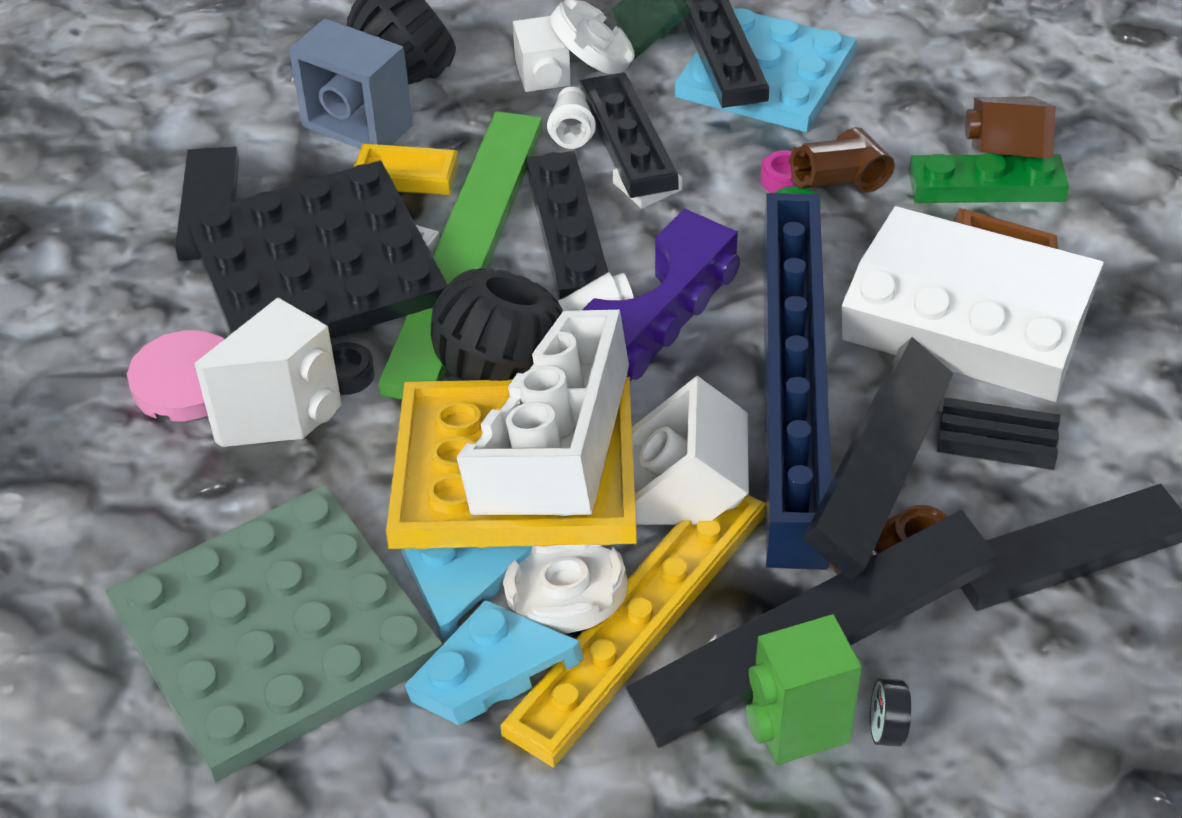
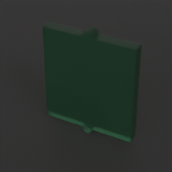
[611,0,692,59]

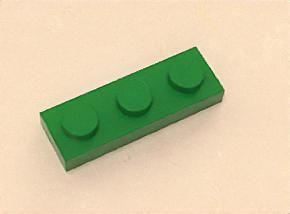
[909,153,1069,203]

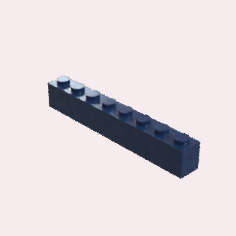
[763,193,832,570]

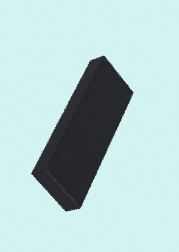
[175,146,239,261]

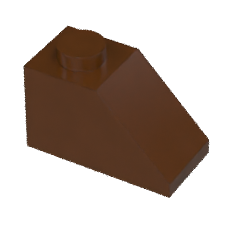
[965,96,1056,158]

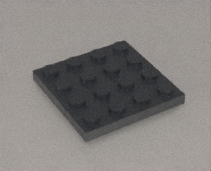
[185,160,448,339]

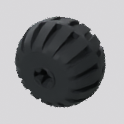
[347,0,456,85]
[430,268,563,381]

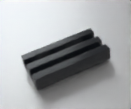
[937,397,1060,470]

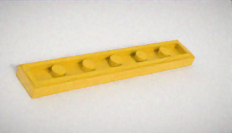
[500,495,766,768]

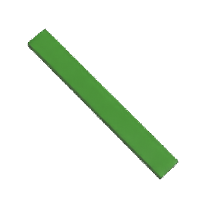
[378,111,543,399]

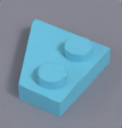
[401,546,533,640]

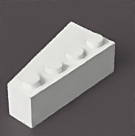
[457,309,629,516]

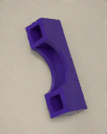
[582,208,740,382]

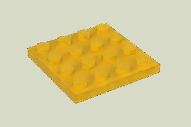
[386,377,636,549]

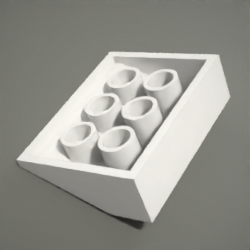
[842,206,1104,402]

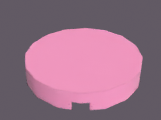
[127,330,224,422]

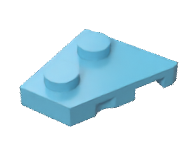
[405,600,584,726]

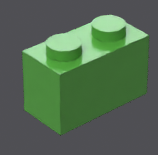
[746,614,862,765]

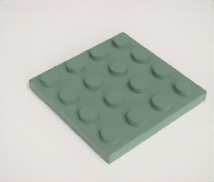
[105,484,443,783]

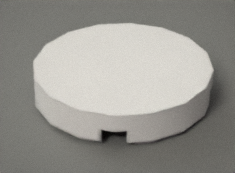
[550,0,635,74]
[503,545,628,634]

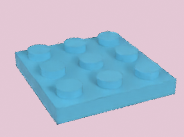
[675,7,857,133]

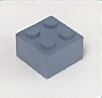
[289,18,413,149]

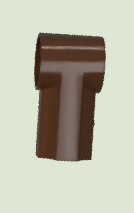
[788,127,895,192]

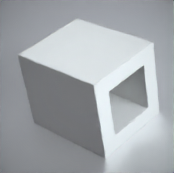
[513,16,571,92]

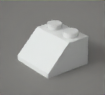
[194,298,342,447]
[632,376,749,525]

